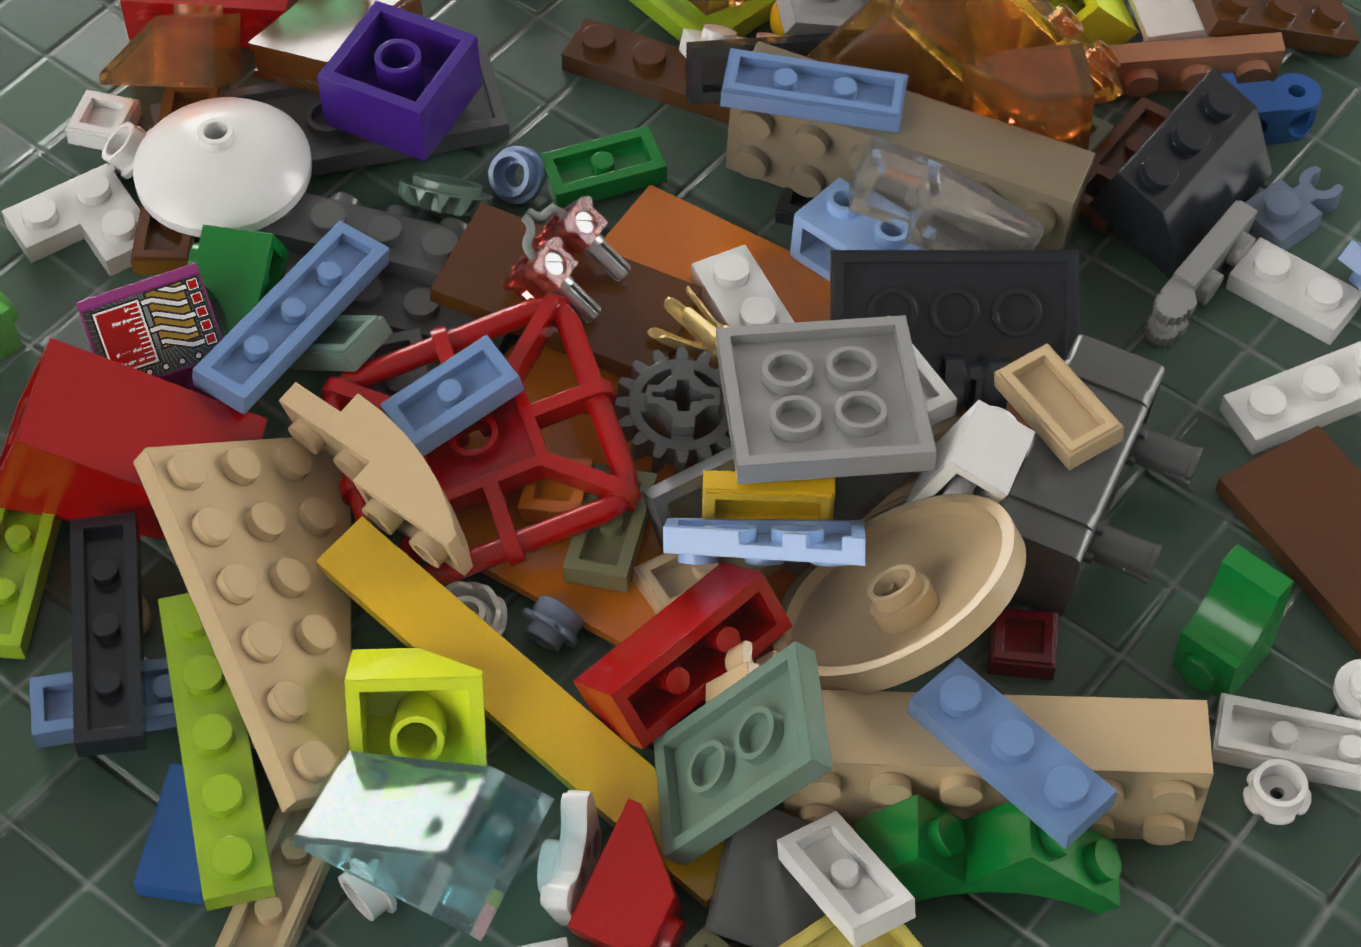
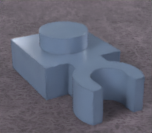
[1245,166,1344,251]

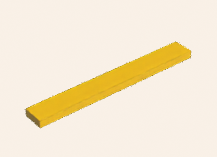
[316,516,725,909]

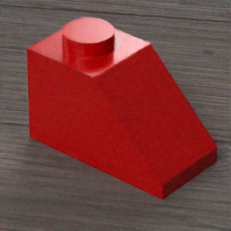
[567,798,686,947]

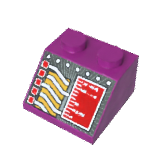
[76,263,223,400]

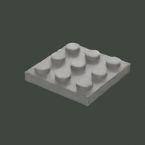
[716,315,937,484]

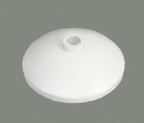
[133,97,312,237]

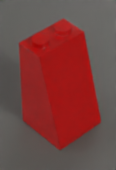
[0,337,267,540]

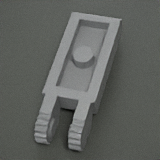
[1144,200,1258,348]

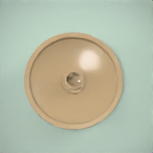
[773,494,1026,694]

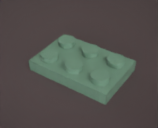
[653,641,833,866]

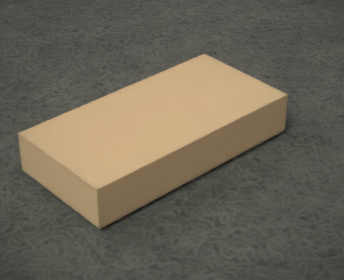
[994,343,1124,471]

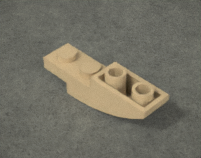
[279,382,473,576]

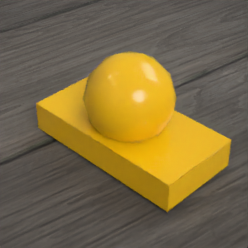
[702,470,835,520]

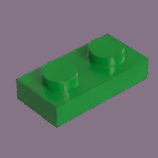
[539,126,667,209]

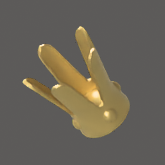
[647,286,730,369]

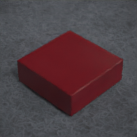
[988,608,1058,680]

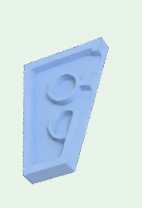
[663,518,866,567]

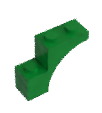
[855,794,1121,915]

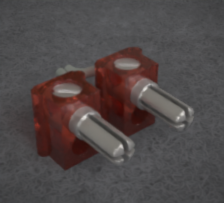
[503,196,631,323]

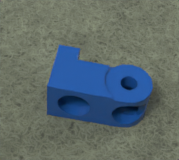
[1221,72,1322,145]

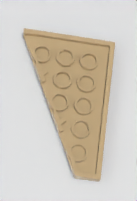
[133,437,351,813]

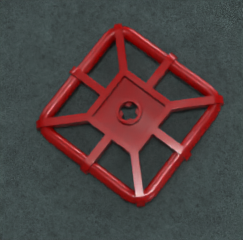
[320,292,642,586]

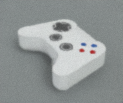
[537,790,602,926]

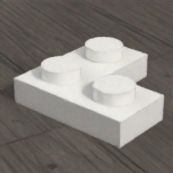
[2,163,140,276]

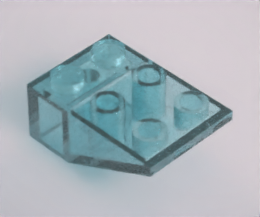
[291,751,555,941]

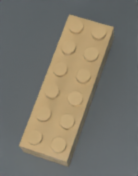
[783,690,1214,846]

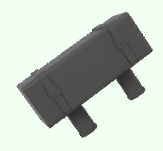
[998,335,1203,616]

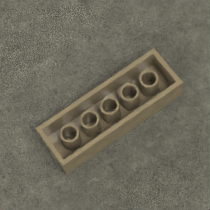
[725,41,1095,250]

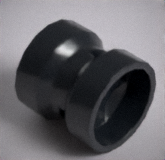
[939,354,1008,417]

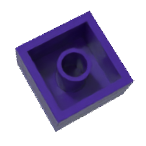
[317,0,482,162]

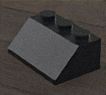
[1088,68,1272,279]

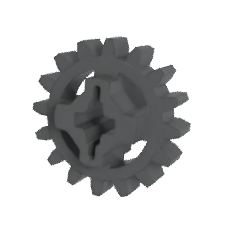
[613,347,731,474]

